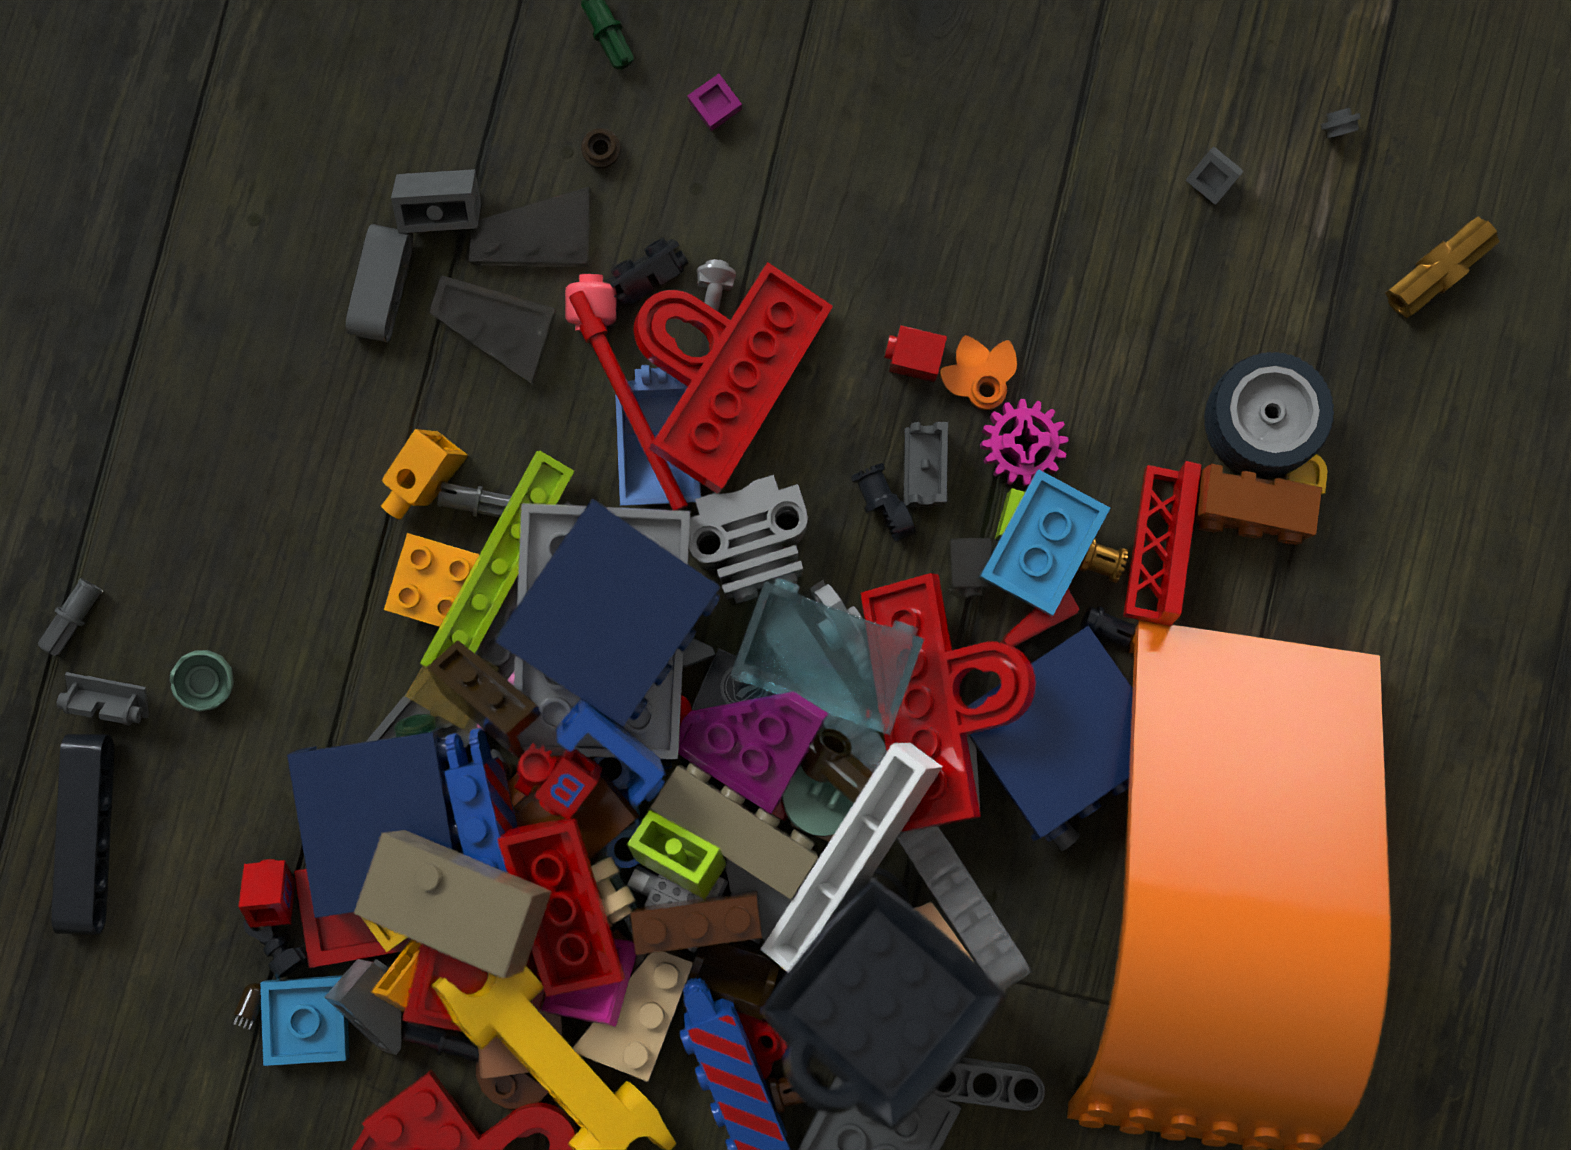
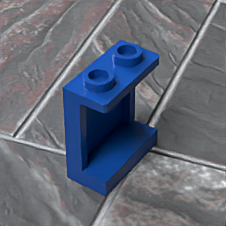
[557,699,665,806]

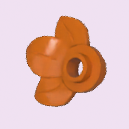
[940,335,1017,410]

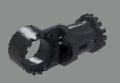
[851,463,916,542]

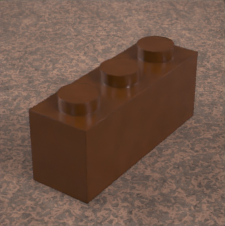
[630,891,763,955]

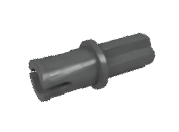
[437,481,512,518]
[38,578,103,656]

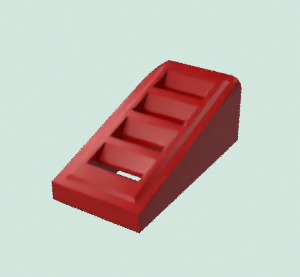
[1000,589,1080,647]

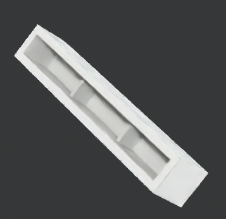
[761,743,942,972]

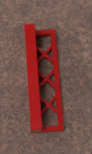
[1123,461,1201,626]

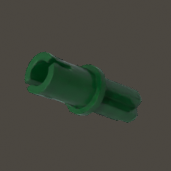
[581,0,634,70]

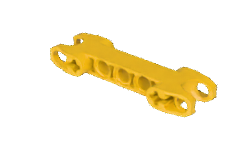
[432,965,677,1150]

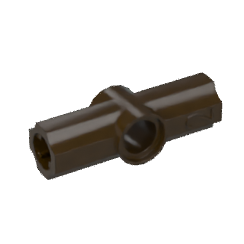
[801,727,874,804]

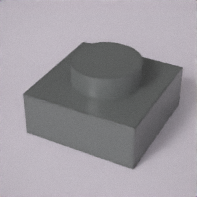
[1186,146,1244,205]

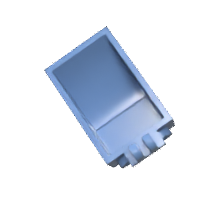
[615,365,701,506]

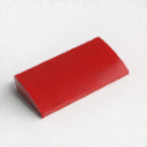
[497,819,625,997]

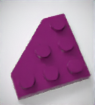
[678,691,829,814]

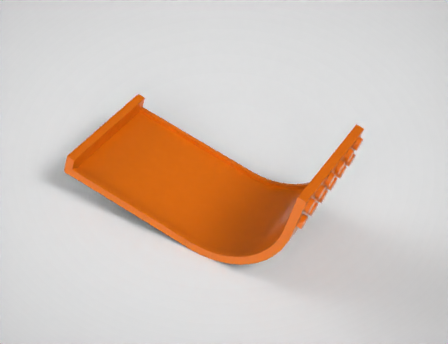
[1067,620,1390,1150]

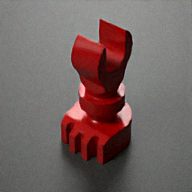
[514,743,558,797]

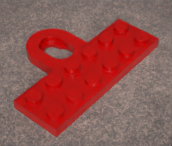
[634,262,833,494]
[861,573,1035,832]
[362,1070,577,1150]

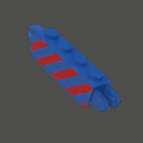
[444,728,518,872]
[680,977,790,1150]

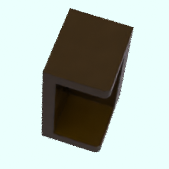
[688,942,780,1020]

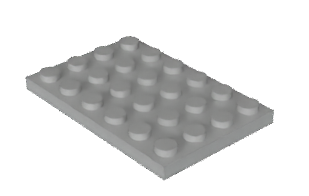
[511,503,690,759]

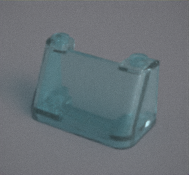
[730,578,924,735]

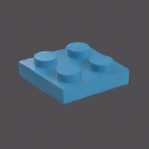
[260,975,349,1066]

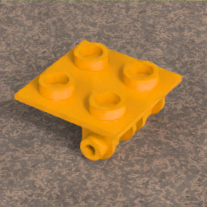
[384,533,480,627]

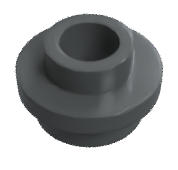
[1320,107,1361,138]

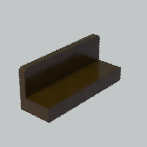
[427,640,542,759]

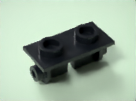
[606,238,689,306]

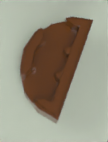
[476,1058,548,1109]

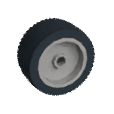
[1204,352,1334,478]

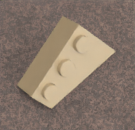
[572,950,695,1081]

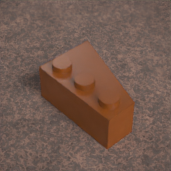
[1194,464,1322,544]

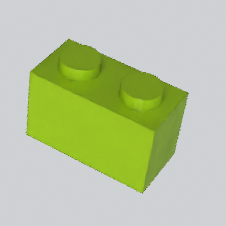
[627,810,726,900]

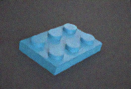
[979,469,1110,616]

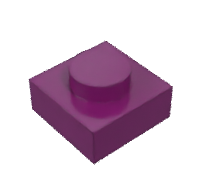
[687,74,742,131]

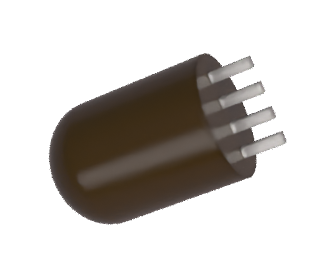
[233,983,261,1030]

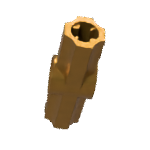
[1385,217,1500,318]

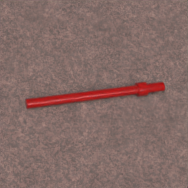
[569,291,688,511]

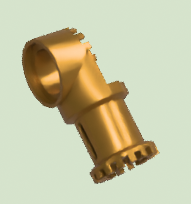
[1078,538,1128,583]

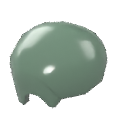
[170,650,234,712]

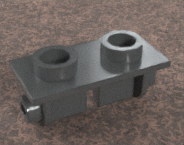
[57,672,149,726]

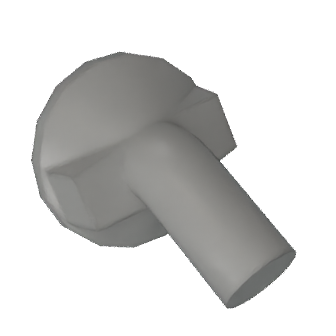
[697,259,736,311]

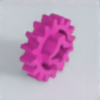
[980,399,1068,487]

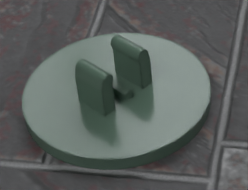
[782,765,854,836]

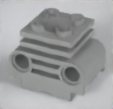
[688,475,808,603]

